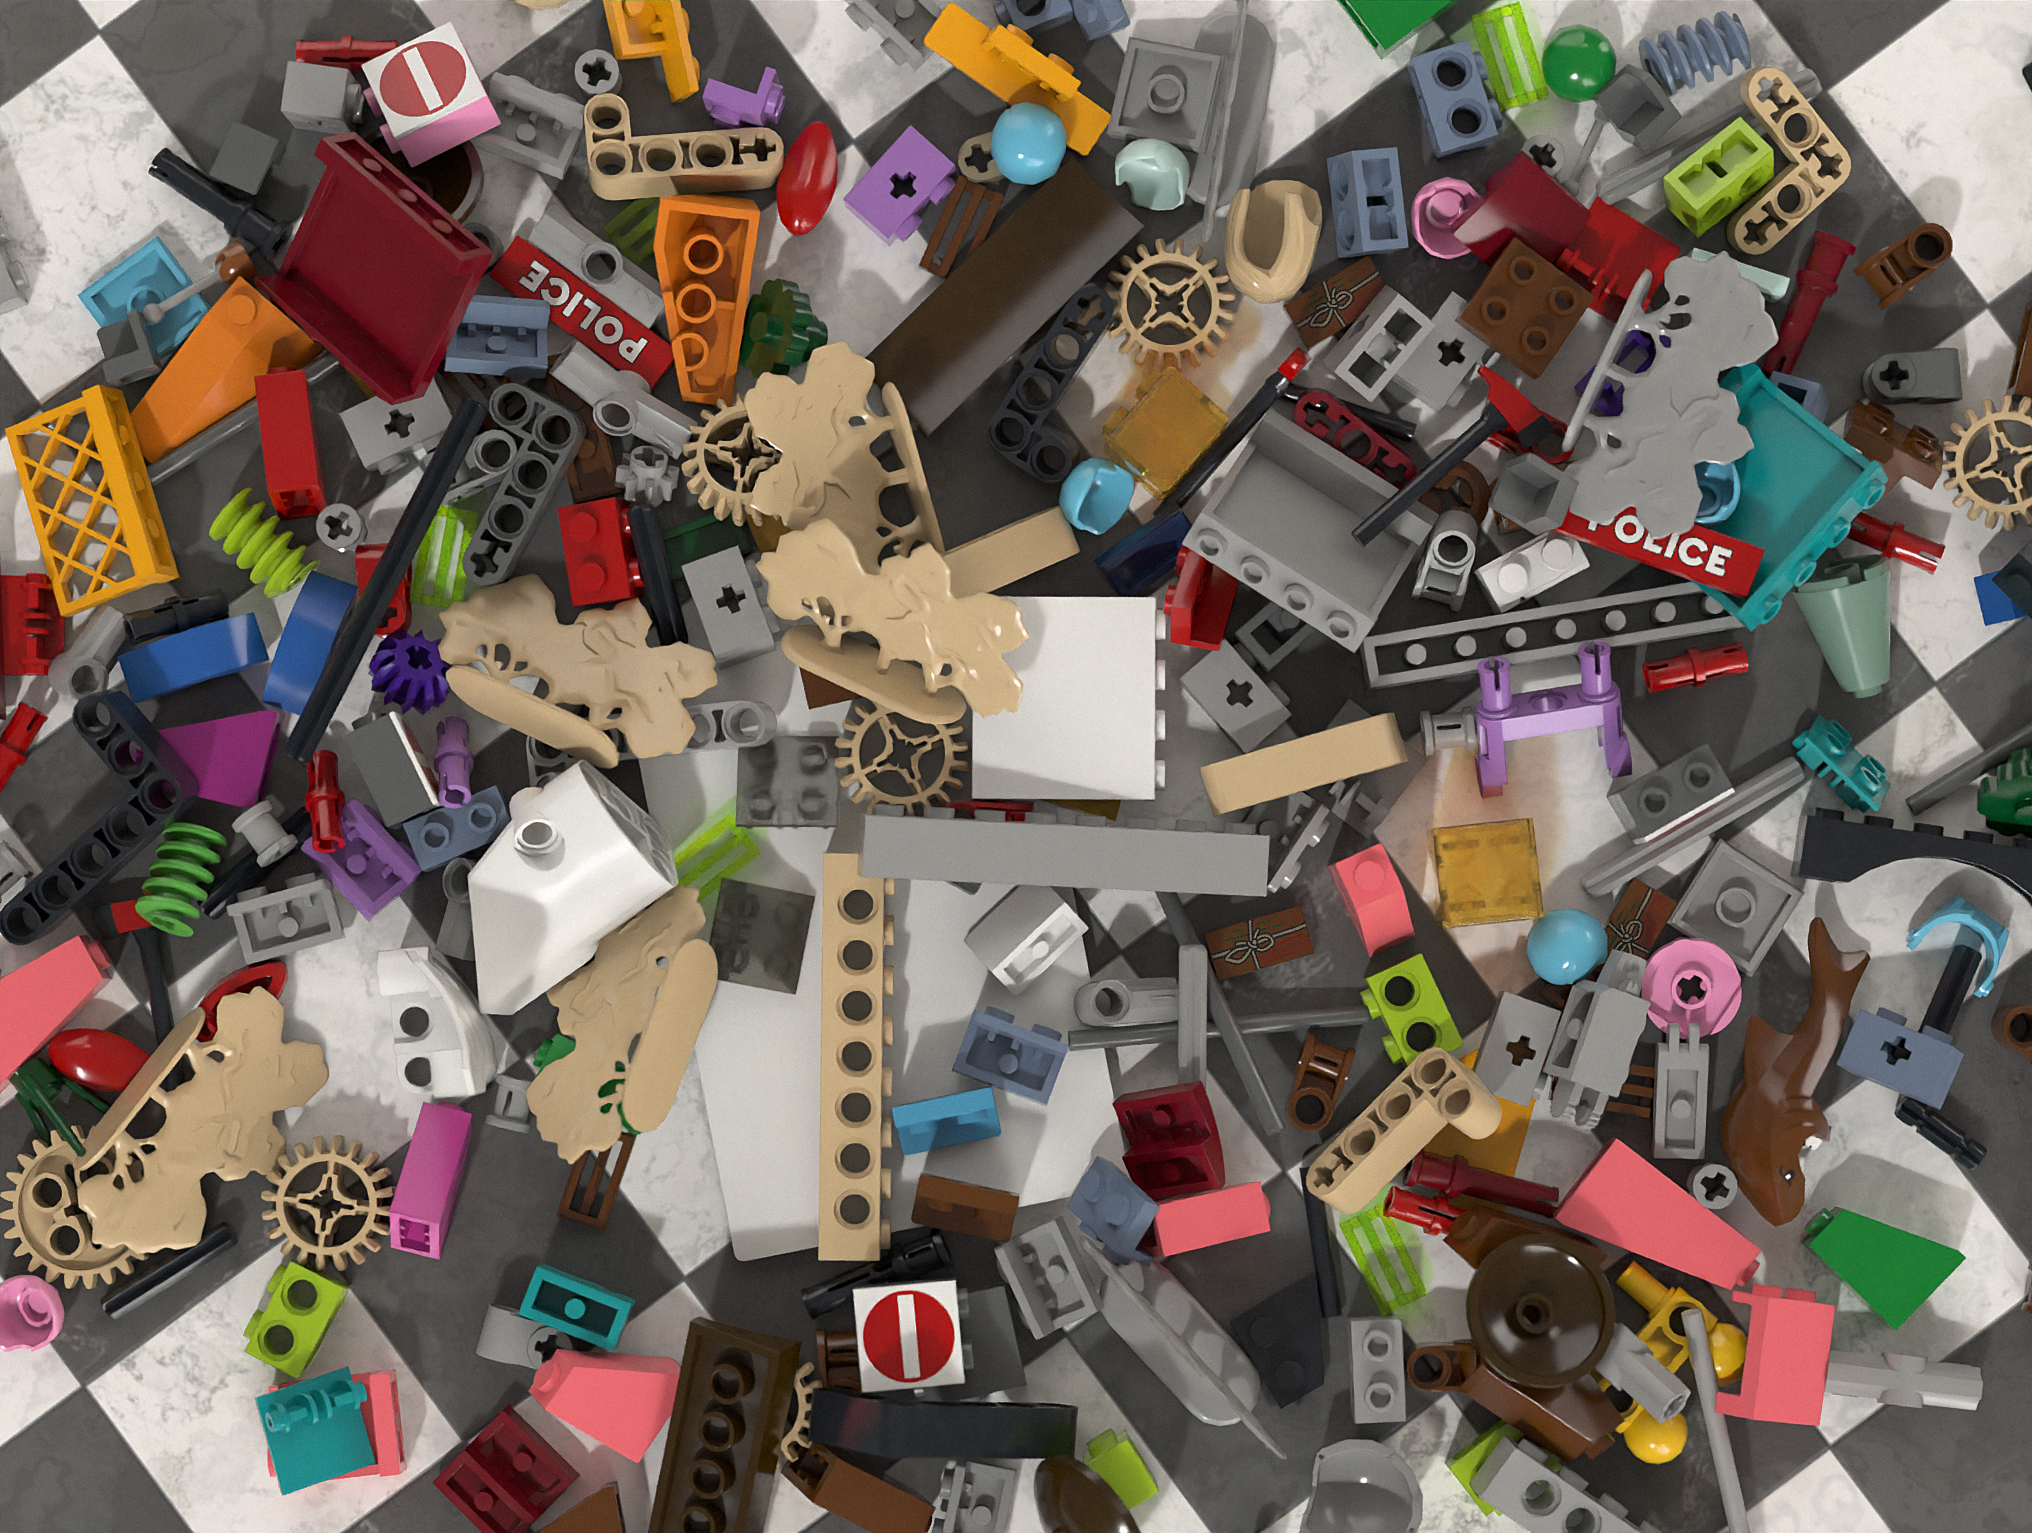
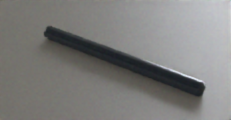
[283,397,487,764]

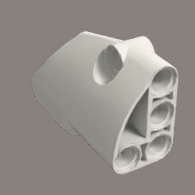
[467,760,678,1015]
[377,946,497,1098]

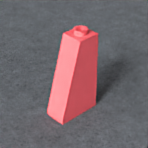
[0,935,112,1094]
[1552,1137,1762,1290]

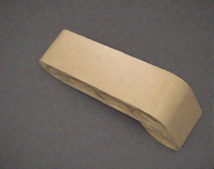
[584,93,784,200]
[940,505,1080,599]
[1200,713,1408,816]
[1306,1047,1502,1215]

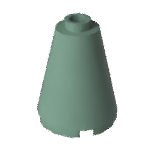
[1791,554,1891,698]

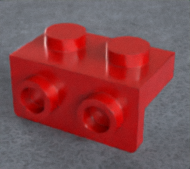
[557,497,645,607]
[1163,546,1240,651]

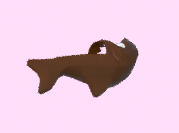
[1721,917,1871,1227]

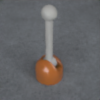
[143,240,258,323]

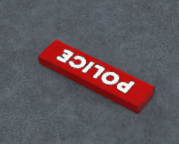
[488,235,674,393]
[1554,506,1765,600]

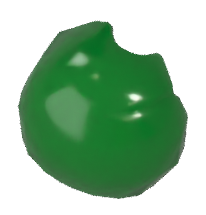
[1541,24,1617,103]

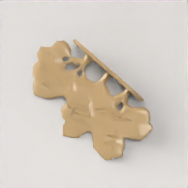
[744,340,945,633]
[756,518,1029,725]
[438,573,718,769]
[525,885,718,1164]
[73,986,329,1255]

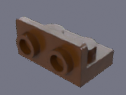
[911,1172,1020,1243]

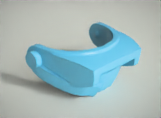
[1905,895,2010,998]

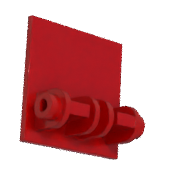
[1554,196,1682,325]
[1,573,66,676]

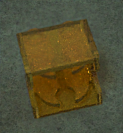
[1101,366,1229,501]
[1426,817,1544,930]

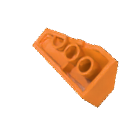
[653,193,760,407]
[130,276,324,464]

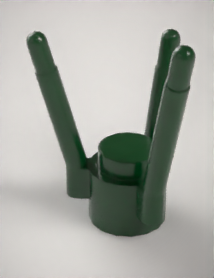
[9,1056,111,1157]

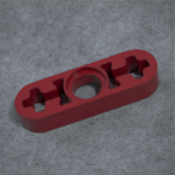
[1294,388,1417,489]

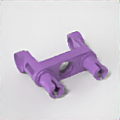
[1475,641,1632,799]

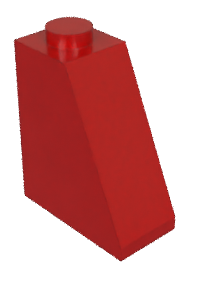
[254,366,329,521]

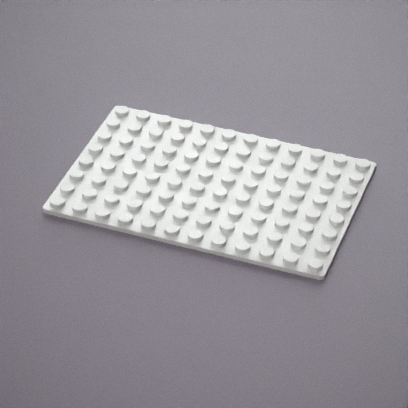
[639,596,1129,1261]

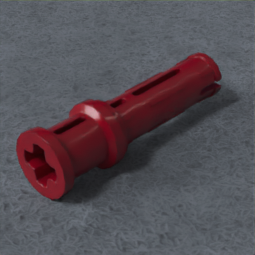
[1760,231,1856,377]
[1403,1148,1559,1219]

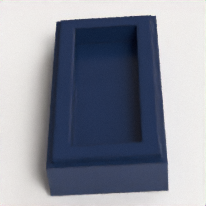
[1094,502,1193,597]

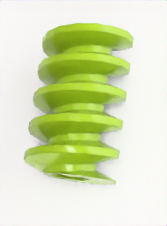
[209,487,319,599]

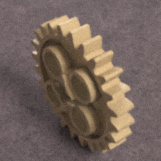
[0,1125,150,1289]

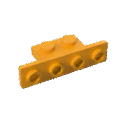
[603,0,700,103]
[923,2,1111,156]

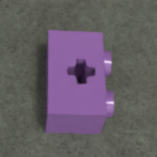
[843,125,956,247]

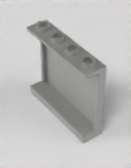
[1182,408,1439,653]

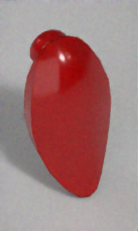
[776,121,838,236]
[196,959,288,1043]
[48,1028,150,1092]

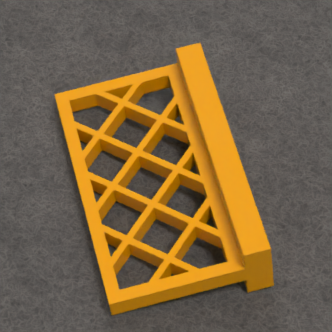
[5,384,179,617]

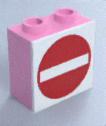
[361,21,502,168]

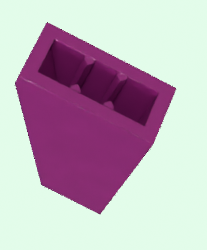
[133,710,285,809]

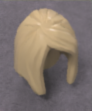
[1224,180,1322,304]

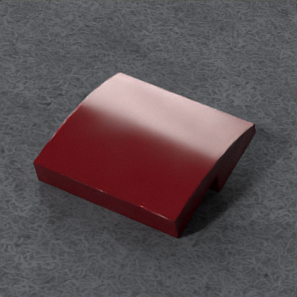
[1451,150,1591,268]
[1112,1081,1226,1199]
[432,1405,580,1533]

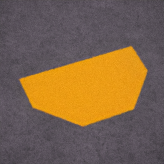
[1423,1041,1550,1211]

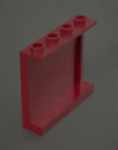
[254,132,494,406]

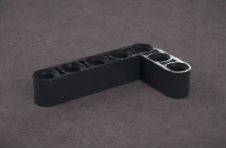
[0,688,200,946]
[808,1388,1078,1459]

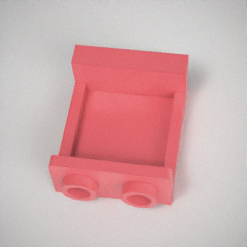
[1714,1283,1836,1426]
[267,1369,406,1488]

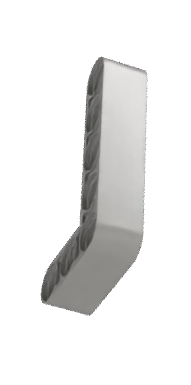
[526,700,777,789]

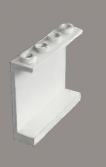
[972,597,1166,801]

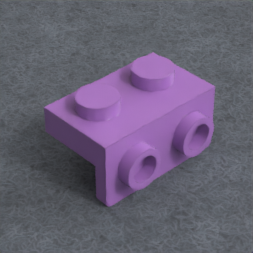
[702,67,786,130]
[301,797,422,922]

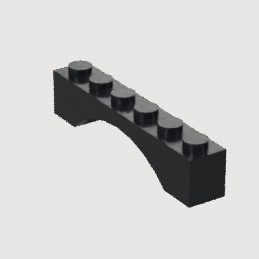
[1791,808,2032,907]

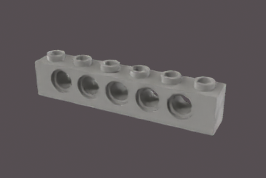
[1469,1435,1662,1533]

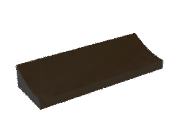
[865,157,1144,438]
[648,1316,802,1533]

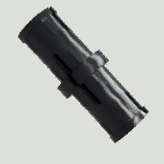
[123,588,229,645]

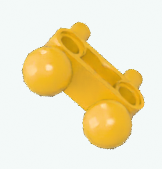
[1589,1261,1748,1464]

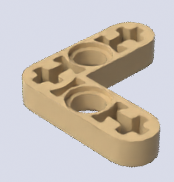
[1727,67,1851,255]

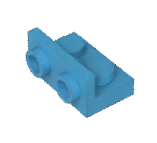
[892,1086,1001,1155]

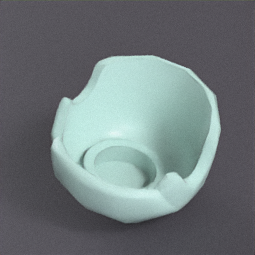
[1115,138,1190,210]

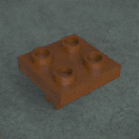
[1454,237,1595,380]
[1843,399,1943,504]

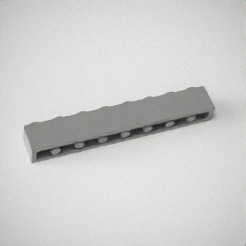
[1359,582,1761,691]
[857,804,1270,897]

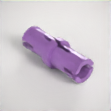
[433,716,474,809]

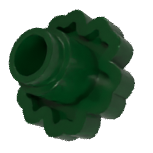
[740,278,828,379]
[1977,748,2032,839]

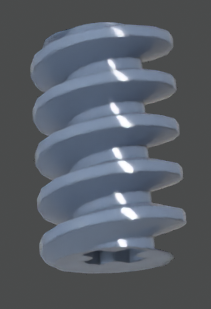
[1638,11,1751,96]

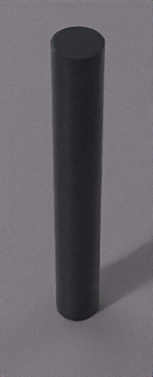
[1278,382,1417,443]
[1299,1166,1343,1318]

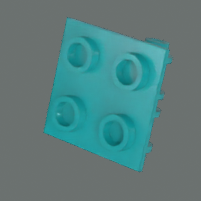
[1792,714,1891,813]
[255,1366,376,1496]

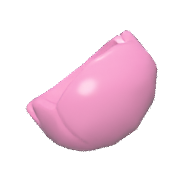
[1409,177,1481,259]
[0,1275,65,1352]

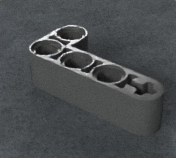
[462,383,586,586]

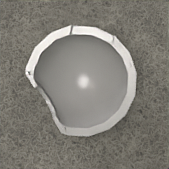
[1299,1439,1423,1533]

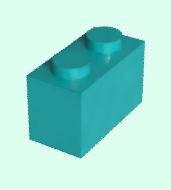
[518,1263,636,1351]

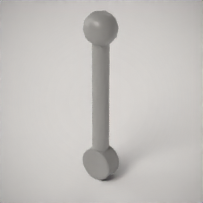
[1561,107,1610,197]

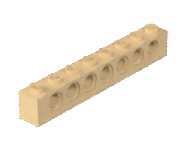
[818,853,895,1261]

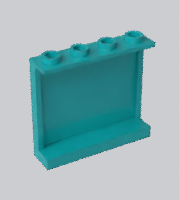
[1690,363,1889,632]

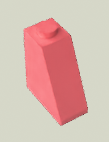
[1327,843,1415,957]
[1139,1181,1271,1257]
[529,1349,681,1464]

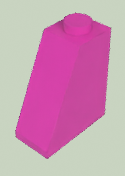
[389,1102,472,1260]

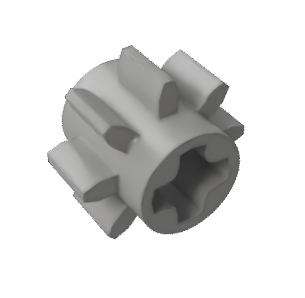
[615,446,679,507]

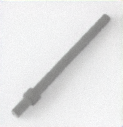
[1681,1308,1750,1533]

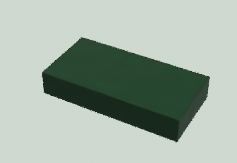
[661,511,753,581]

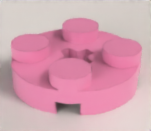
[1641,937,1741,1039]

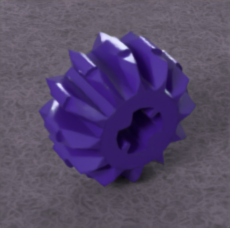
[368,629,452,715]

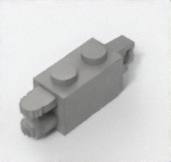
[1543,949,1651,1131]

